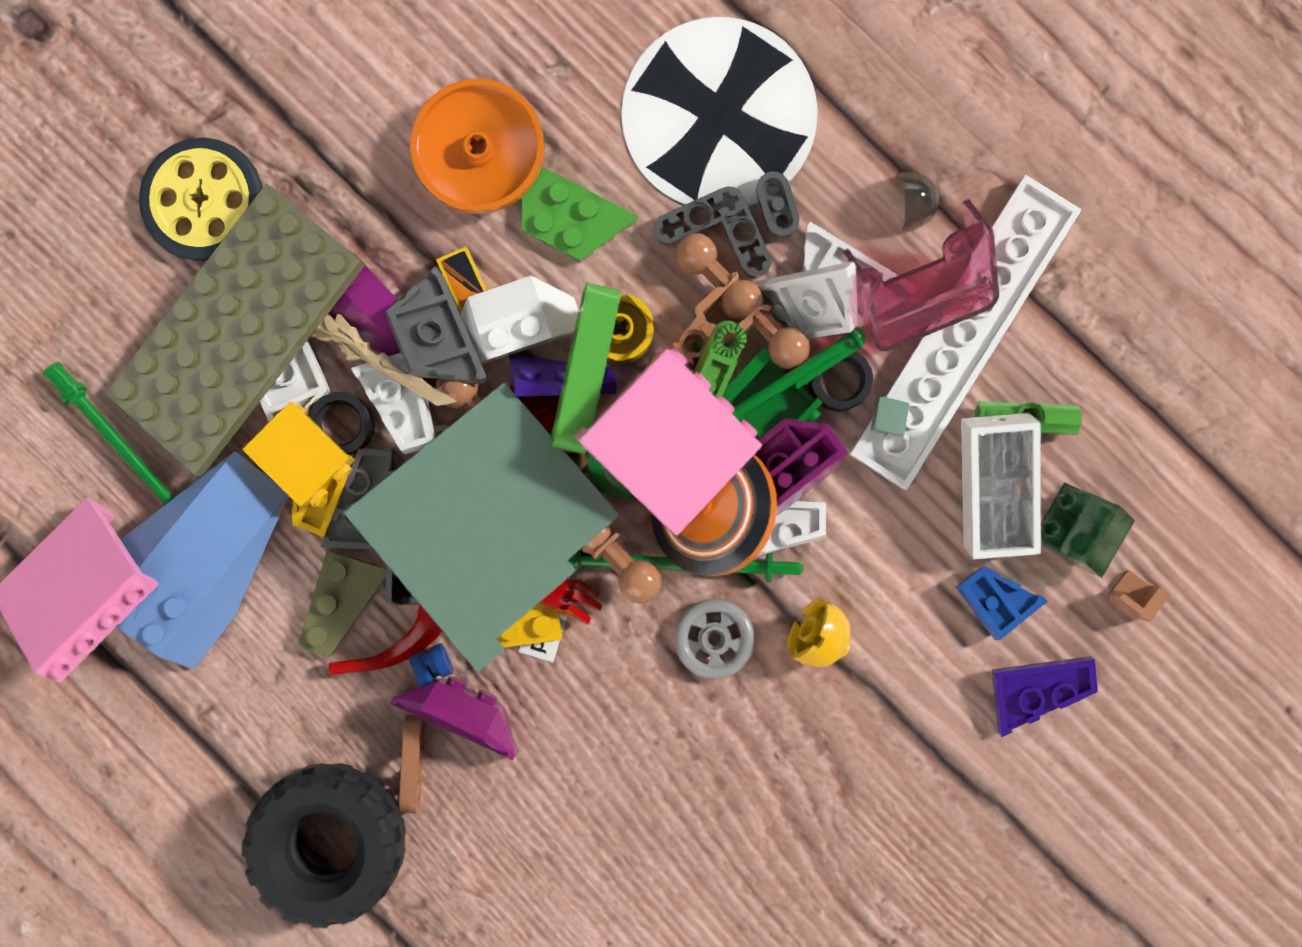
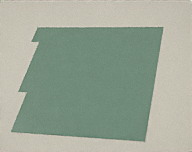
[344,382,620,672]

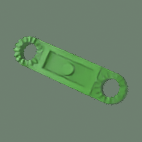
[693,321,747,398]

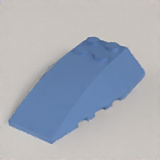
[116,451,289,669]

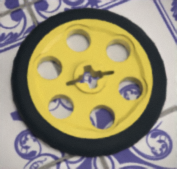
[139,137,263,261]

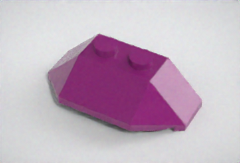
[755,419,849,516]
[390,676,518,761]

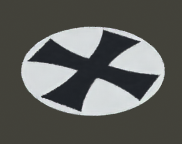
[622,17,817,211]

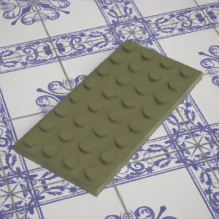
[105,183,366,477]

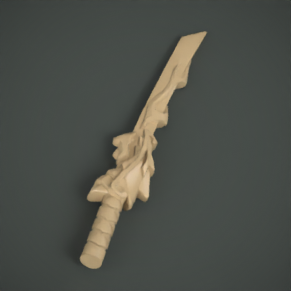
[311,314,457,406]

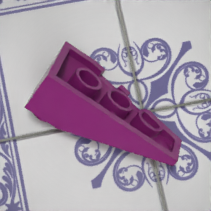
[328,253,401,357]

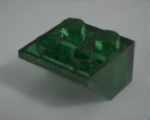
[1041,482,1135,578]

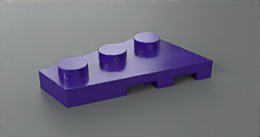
[508,355,617,396]
[992,656,1098,737]

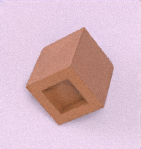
[1107,570,1170,622]

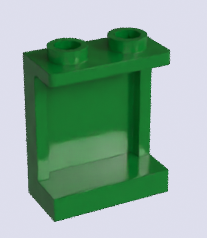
[722,348,823,439]

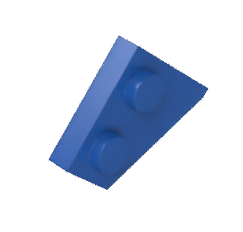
[955,566,1048,640]

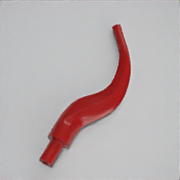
[328,605,443,676]

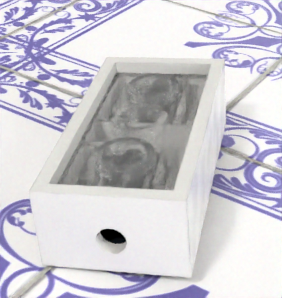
[961,413,1041,559]

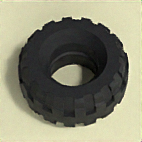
[242,763,406,928]

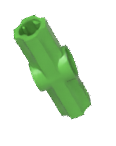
[974,401,1082,435]

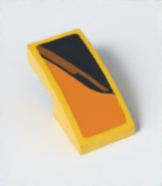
[436,246,487,312]

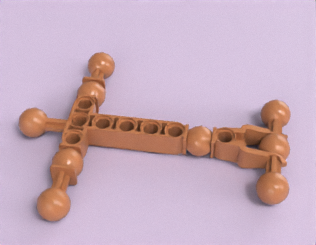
[436,233,810,604]

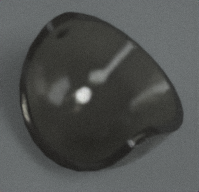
[895,172,939,231]

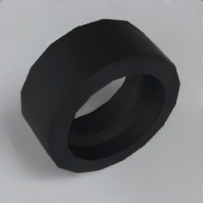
[808,351,874,412]
[308,392,375,455]

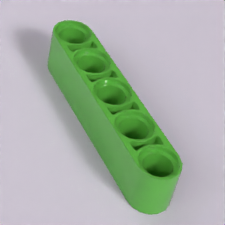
[551,282,621,454]

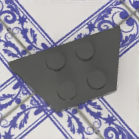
[386,266,487,384]

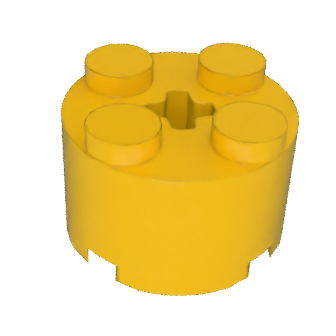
[607,294,654,366]

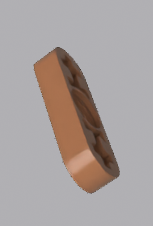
[399,715,425,814]

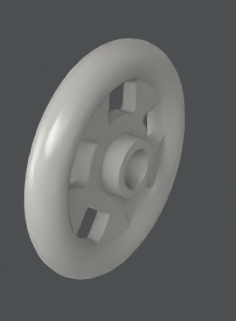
[675,599,755,679]

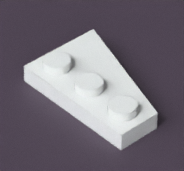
[351,353,435,454]
[758,501,826,556]

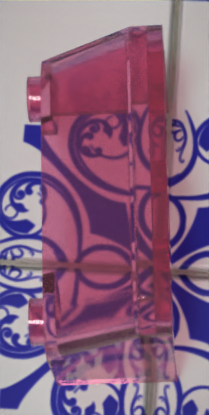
[842,199,999,351]

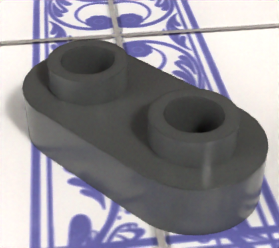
[756,171,800,238]

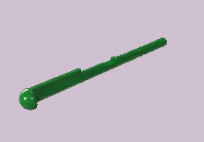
[732,326,866,422]

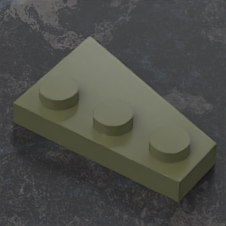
[298,551,386,657]

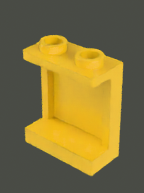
[242,401,355,507]

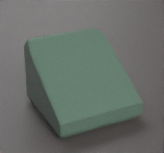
[870,396,910,436]

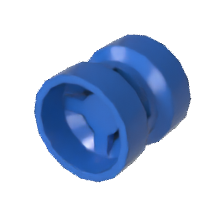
[409,643,454,686]

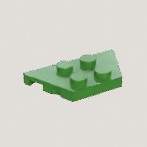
[522,166,638,262]

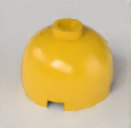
[787,598,851,668]

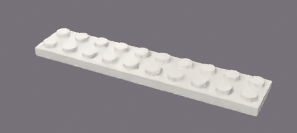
[849,175,1082,490]

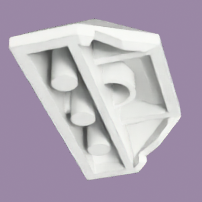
[460,276,578,365]

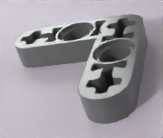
[654,186,771,278]

